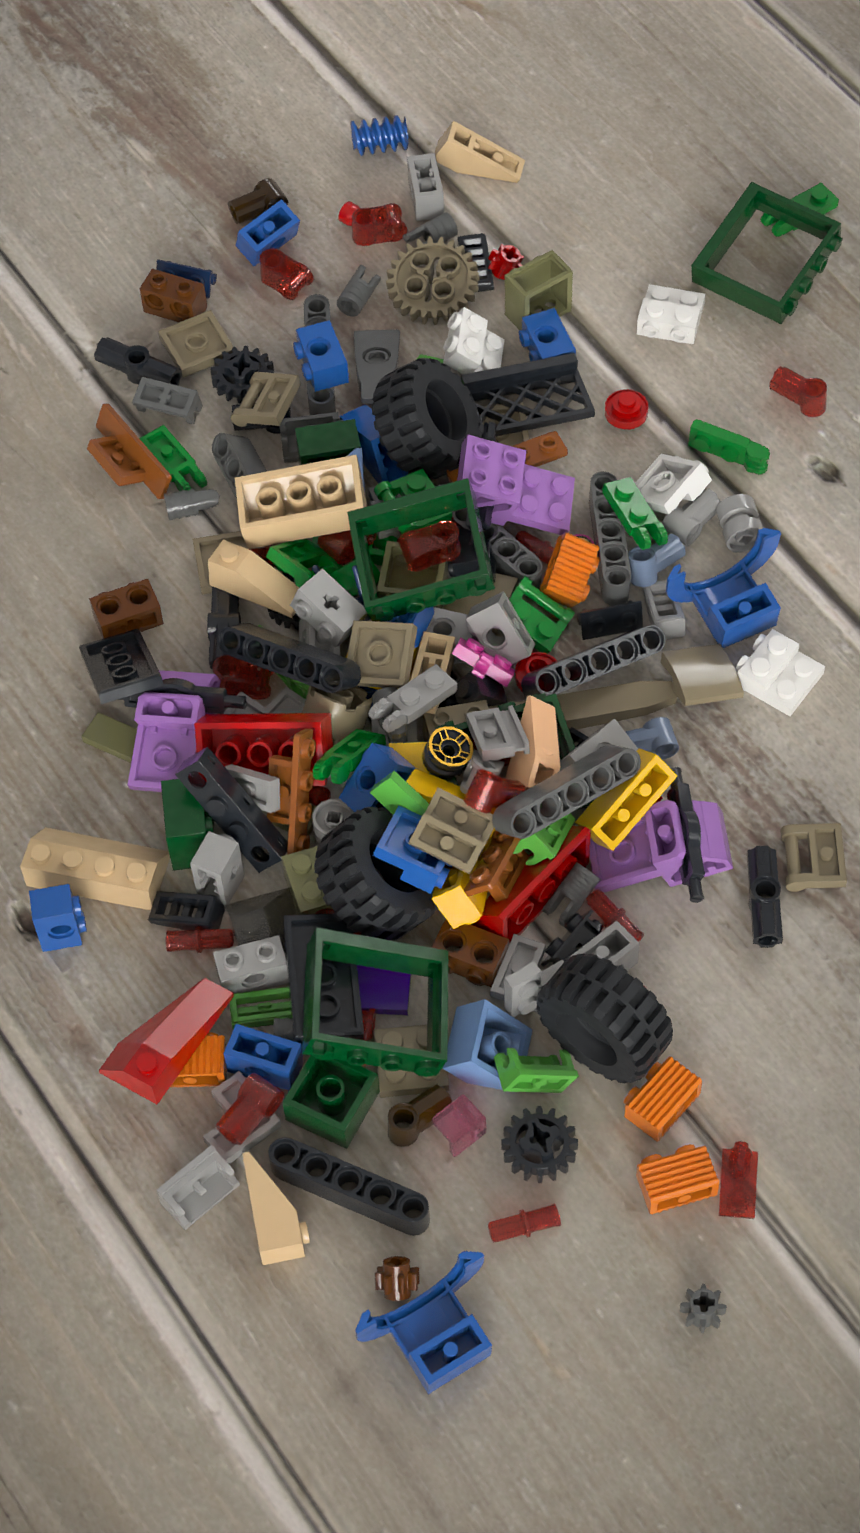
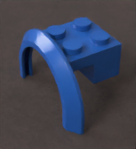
[666,528,781,648]
[355,1251,492,1394]

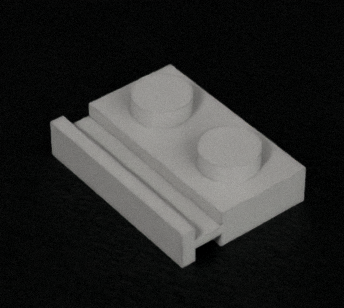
[466,705,530,762]

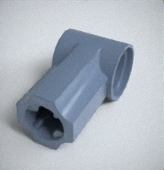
[628,533,686,587]
[625,717,679,760]

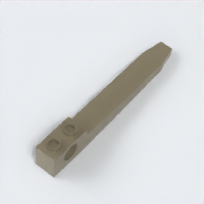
[422,681,677,755]

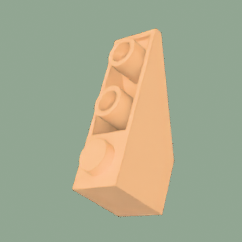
[503,695,561,795]

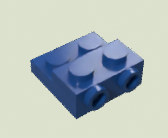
[373,806,452,894]

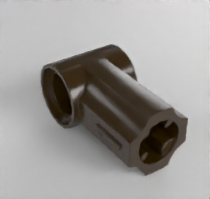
[228,178,288,224]
[388,1084,455,1147]

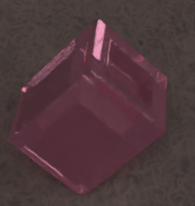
[432,1094,486,1157]

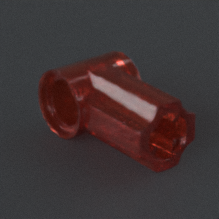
[769,366,827,417]
[463,769,525,813]
[216,1073,284,1146]

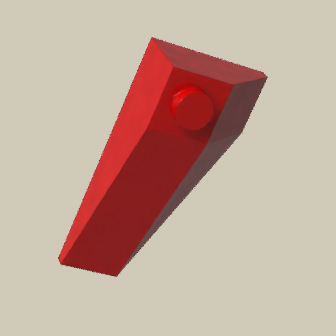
[99,978,234,1105]

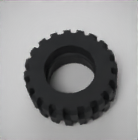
[372,358,482,480]
[314,807,438,940]
[536,953,673,1083]

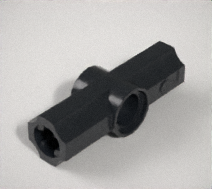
[94,337,182,386]
[207,586,241,673]
[747,846,783,948]

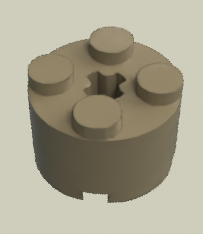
[302,686,372,745]

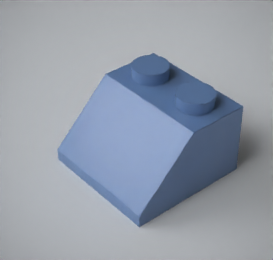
[442,999,533,1090]

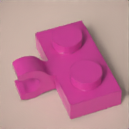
[452,638,515,687]

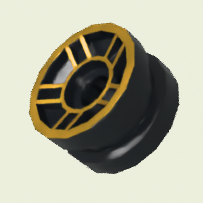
[422,726,474,779]

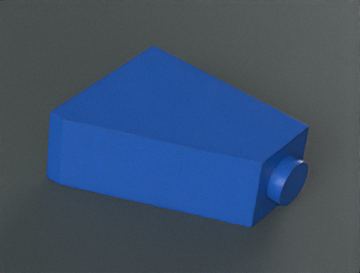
[339,404,408,484]

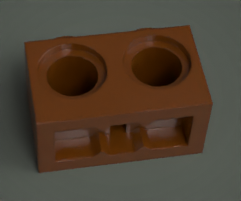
[139,268,207,323]
[89,578,164,639]
[431,919,509,987]

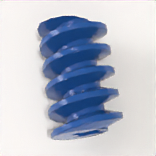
[350,115,409,156]

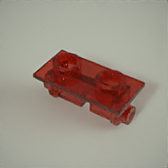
[719,1141,758,1219]

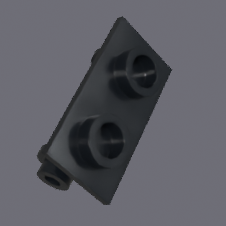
[577,600,643,640]
[541,909,604,966]

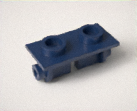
[156,259,217,298]

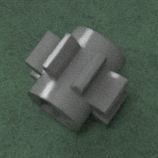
[680,1284,727,1333]

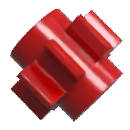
[488,244,524,280]

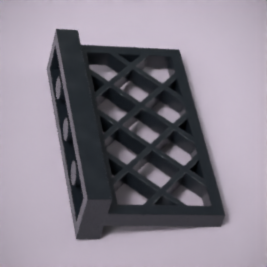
[461,353,595,438]

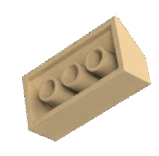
[235,455,367,549]
[20,827,170,911]

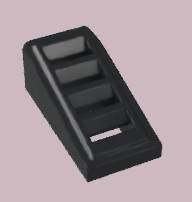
[458,233,494,292]
[148,891,225,935]

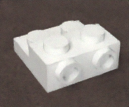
[637,284,706,344]
[443,307,505,375]
[635,454,712,514]
[735,629,825,716]

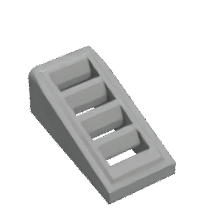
[642,580,686,640]

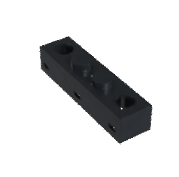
[175,747,288,873]

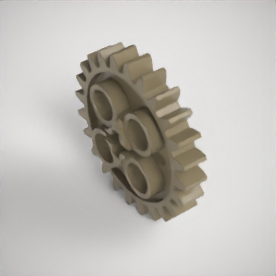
[386,236,480,325]

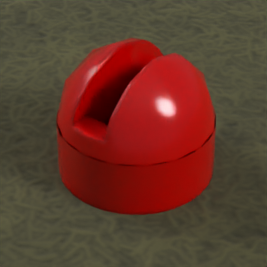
[338,201,363,226]

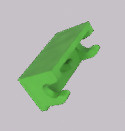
[513,803,575,865]
[494,1048,579,1093]

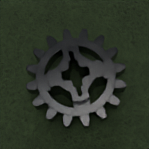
[210,346,274,404]
[501,1106,578,1183]

